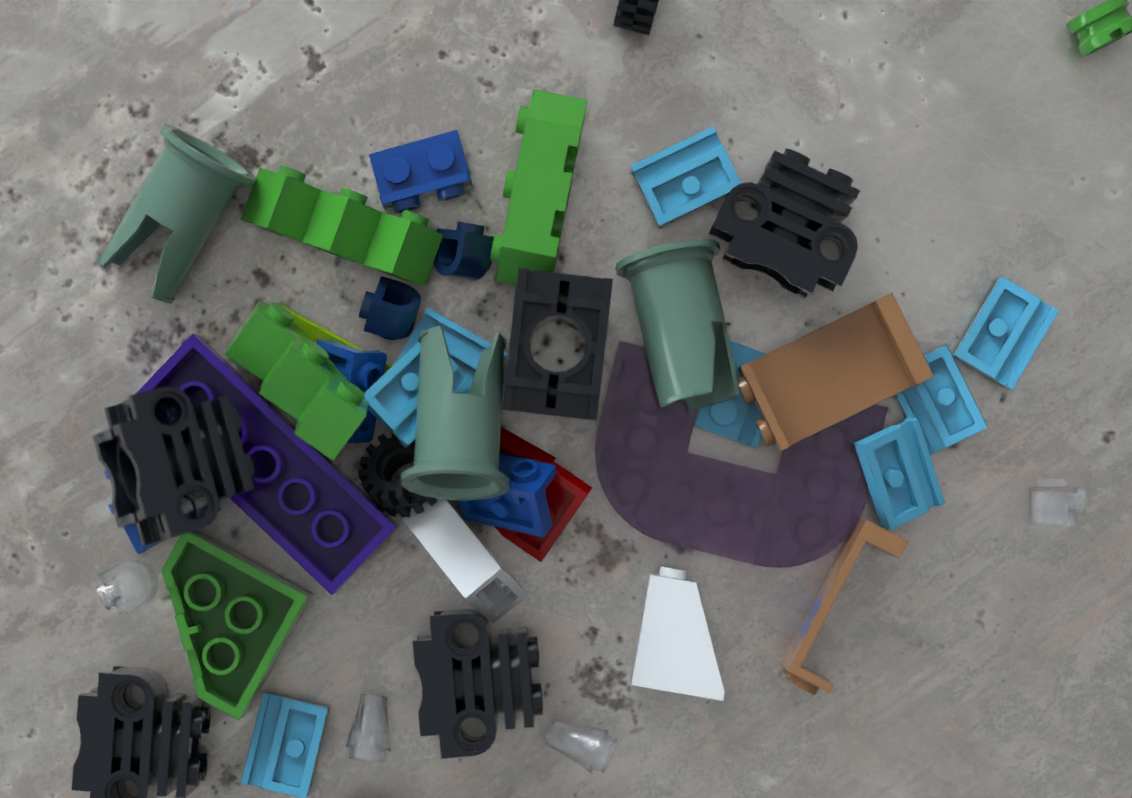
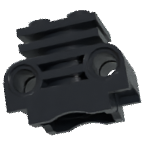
[708,148,860,299]
[502,268,613,421]
[93,387,255,546]
[413,609,543,759]
[71,666,211,798]

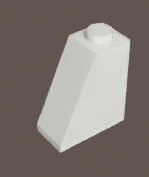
[402,498,528,624]
[630,566,725,701]

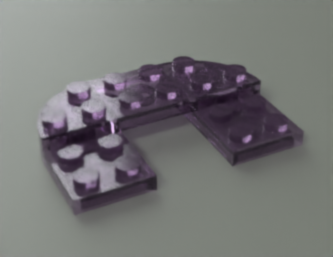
[595,341,888,568]

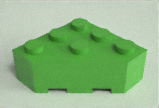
[161,530,312,720]

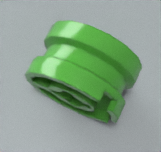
[1066,0,1132,57]

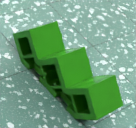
[490,89,588,285]
[241,165,443,287]
[225,299,369,461]

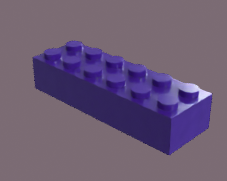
[136,334,399,595]

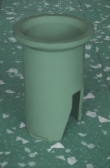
[96,124,256,304]
[615,239,740,410]
[401,326,510,501]

